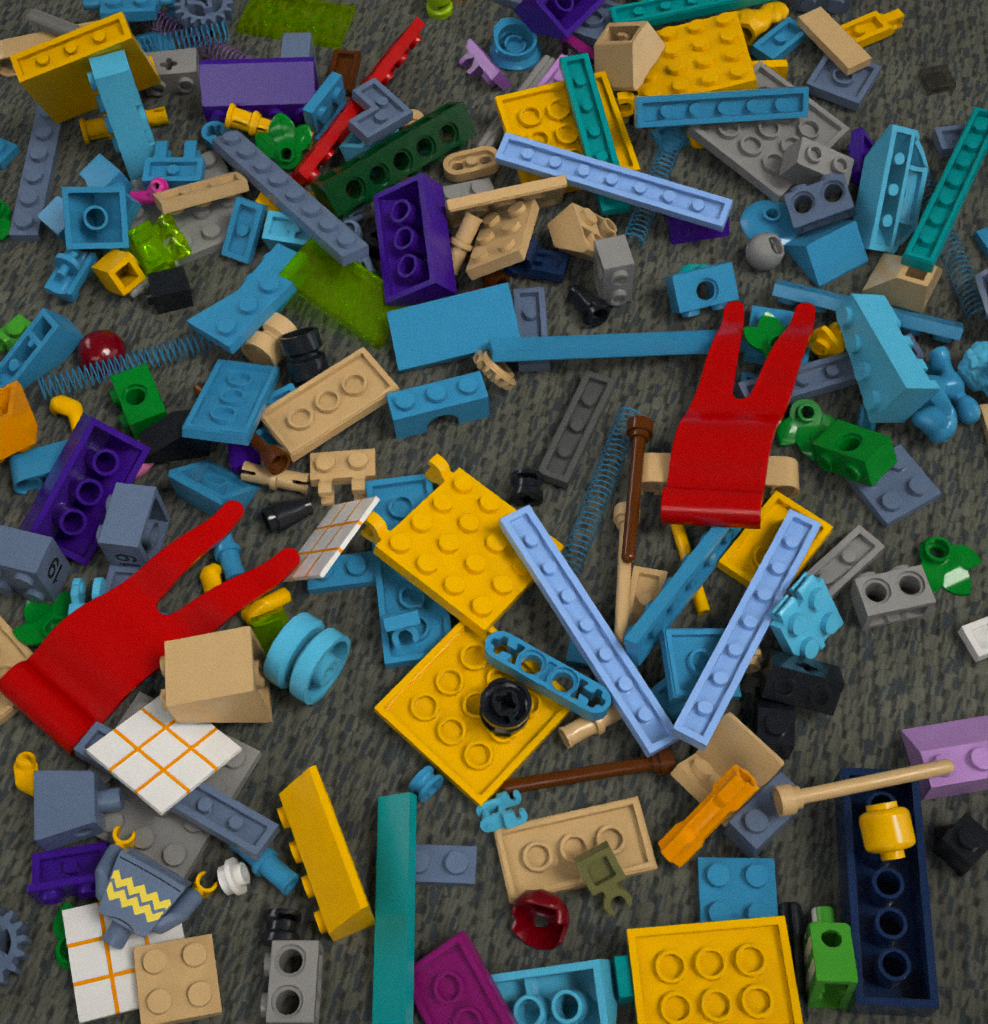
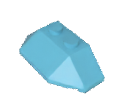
[853,124,929,254]

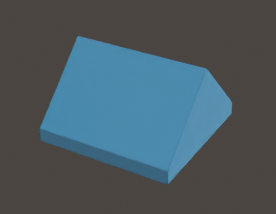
[61,186,129,250]
[783,220,869,288]
[168,459,260,516]

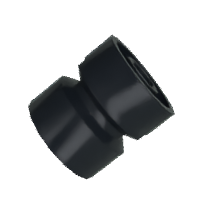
[278,326,329,382]

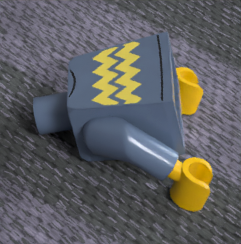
[95,826,218,949]

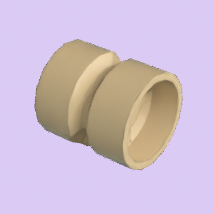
[241,312,297,366]

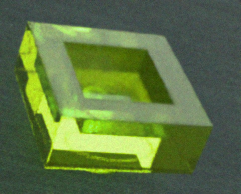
[250,606,289,653]

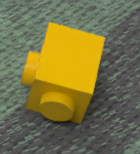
[91,249,147,296]

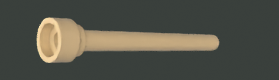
[613,502,641,649]
[772,759,954,817]

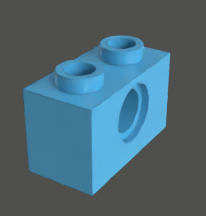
[664,262,739,318]

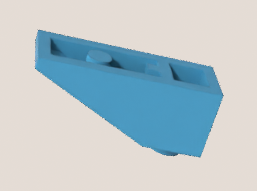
[0,308,84,388]

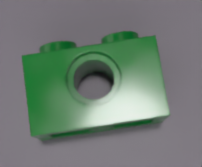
[109,363,168,440]
[812,419,897,487]

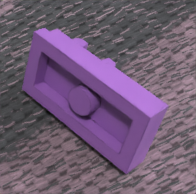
[459,38,512,91]

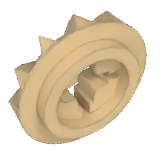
[473,349,516,390]

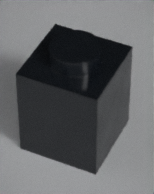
[144,266,194,315]
[932,813,988,877]

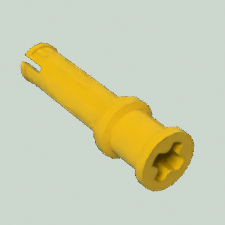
[224,103,314,151]
[79,106,169,144]

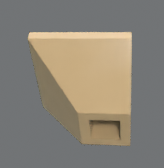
[547,202,617,262]
[861,252,943,314]

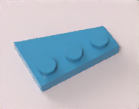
[186,271,297,354]

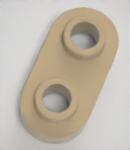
[443,146,500,182]

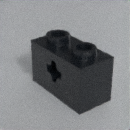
[759,648,844,716]

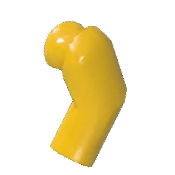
[49,395,84,432]
[241,587,291,626]
[13,751,39,797]

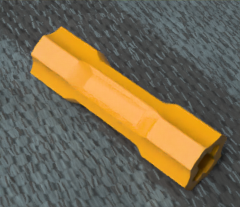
[658,764,760,868]

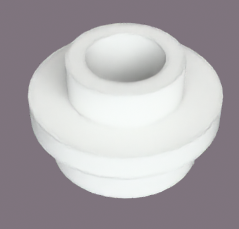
[217,857,250,896]

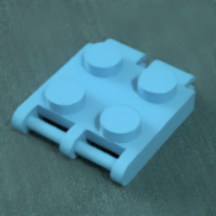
[770,572,844,659]

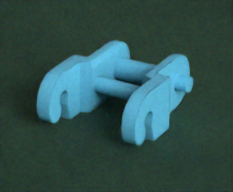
[476,789,528,833]

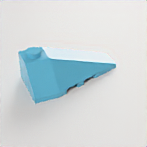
[491,959,618,1024]

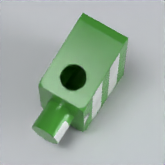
[803,906,858,1009]

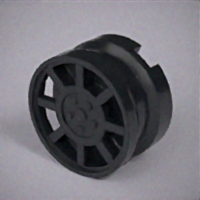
[479,678,532,736]

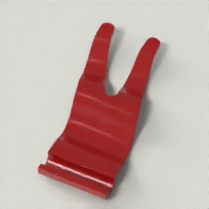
[661,301,815,529]
[0,500,300,757]

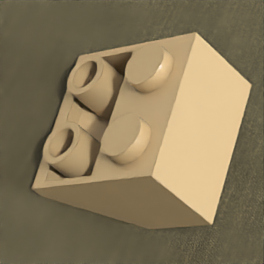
[594,21,666,91]

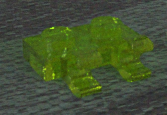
[128,213,192,278]

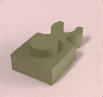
[573,840,632,916]

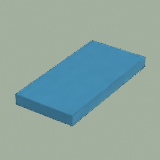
[387,282,521,373]
[182,359,280,446]

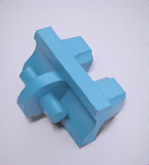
[44,249,98,303]

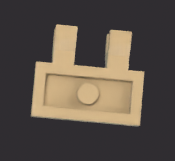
[310,448,377,506]

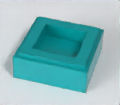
[613,955,634,1006]

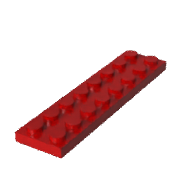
[290,17,426,189]

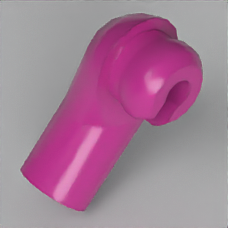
[130,177,169,205]

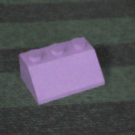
[900,715,988,801]

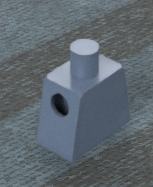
[34,770,125,851]

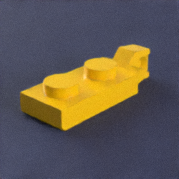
[840,8,905,48]

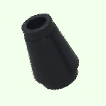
[568,285,610,327]
[261,496,313,534]

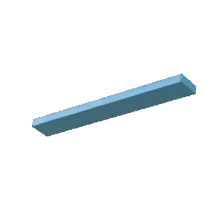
[489,330,746,362]

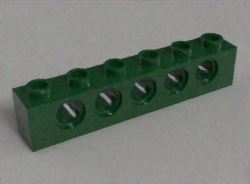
[309,102,477,219]

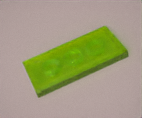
[236,0,356,50]
[279,237,409,350]

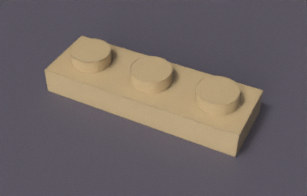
[153,171,249,215]

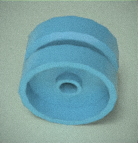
[263,612,351,705]

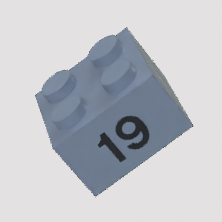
[96,482,171,567]
[0,525,72,604]

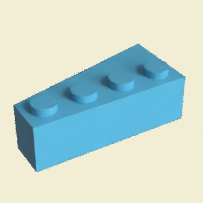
[87,49,156,181]
[835,293,941,423]

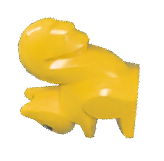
[728,1,789,46]

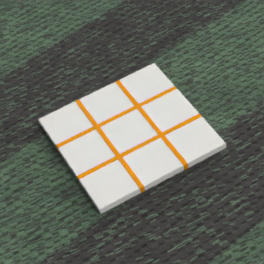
[283,496,380,582]
[86,695,242,816]
[62,902,185,1024]

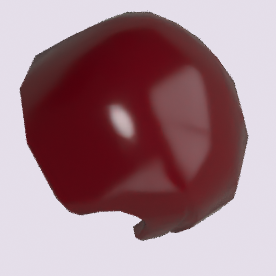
[77,330,127,377]
[511,889,570,950]

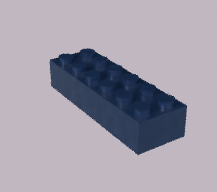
[833,767,940,1017]

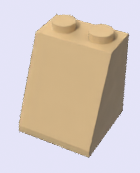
[160,626,273,723]

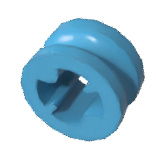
[857,404,876,431]
[408,765,444,803]

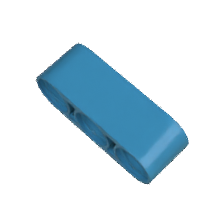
[9,439,68,495]

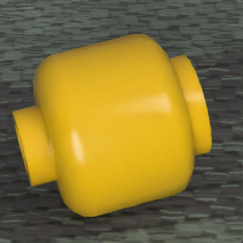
[859,801,916,861]

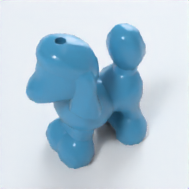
[911,346,981,445]

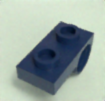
[503,236,570,284]

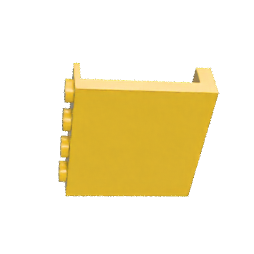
[10,11,161,124]

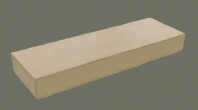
[797,6,872,76]

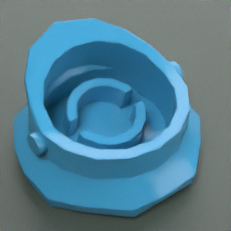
[490,17,542,72]

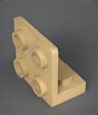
[670,712,784,827]

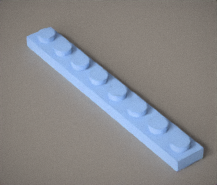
[495,132,733,232]
[498,505,679,758]
[670,509,822,752]

